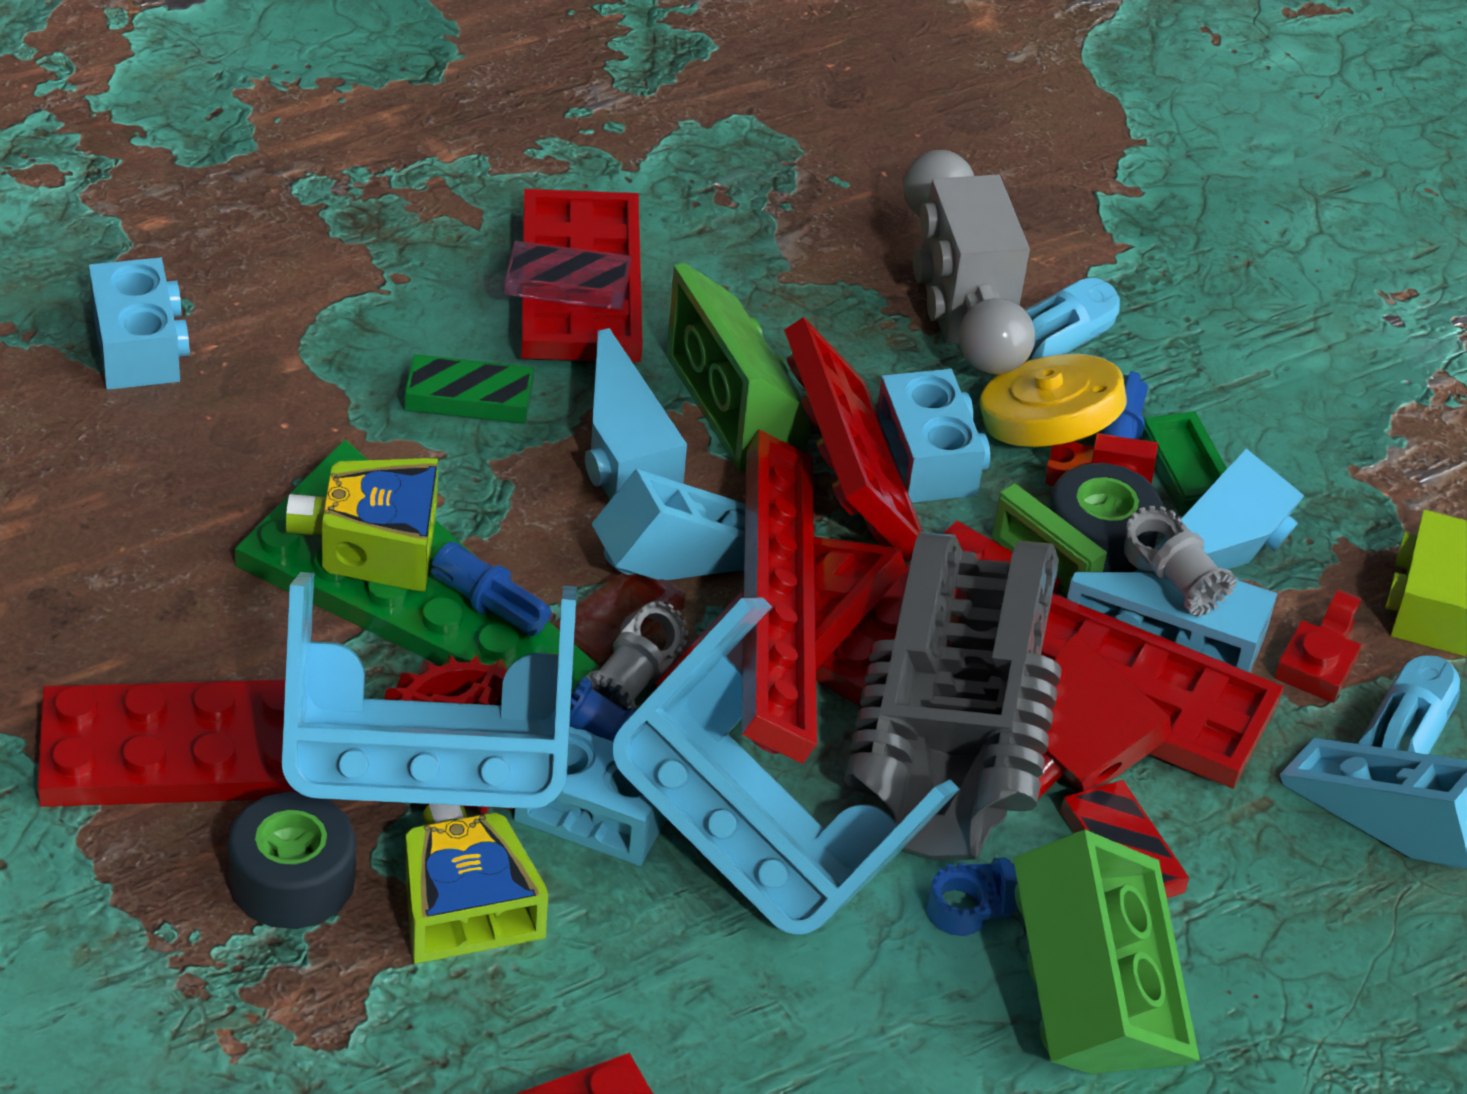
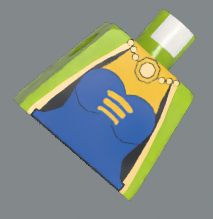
[286,458,438,591]
[405,804,548,964]

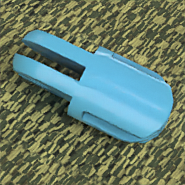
[1024,278,1120,360]
[1358,656,1460,754]

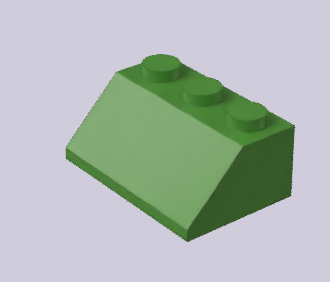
[666,263,814,472]
[1013,829,1200,1074]

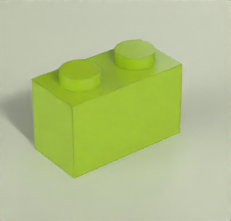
[1385,509,1467,657]

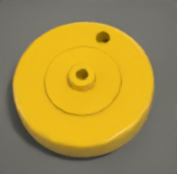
[979,354,1127,447]

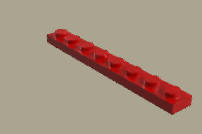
[742,429,817,764]

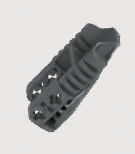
[844,532,1062,861]

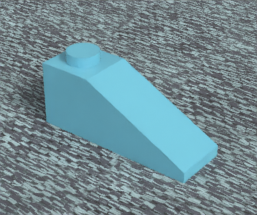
[585,328,687,500]
[1135,448,1304,572]
[592,468,746,581]
[1067,572,1277,673]
[1280,738,1467,868]

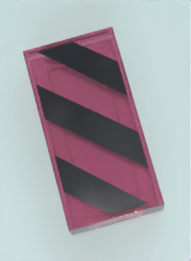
[505,241,632,310]

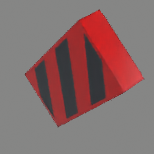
[1060,780,1189,899]

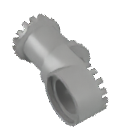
[1124,506,1237,617]
[586,601,688,710]

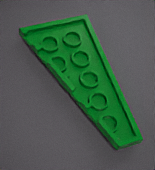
[235,439,600,693]

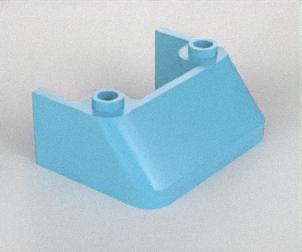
[282,572,577,809]
[613,597,960,935]

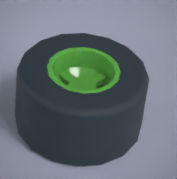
[1049,463,1163,572]
[227,791,356,929]

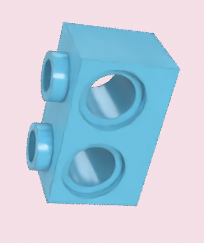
[89,257,190,390]
[877,369,990,503]
[514,726,667,866]

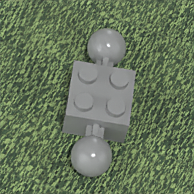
[903,150,1035,375]

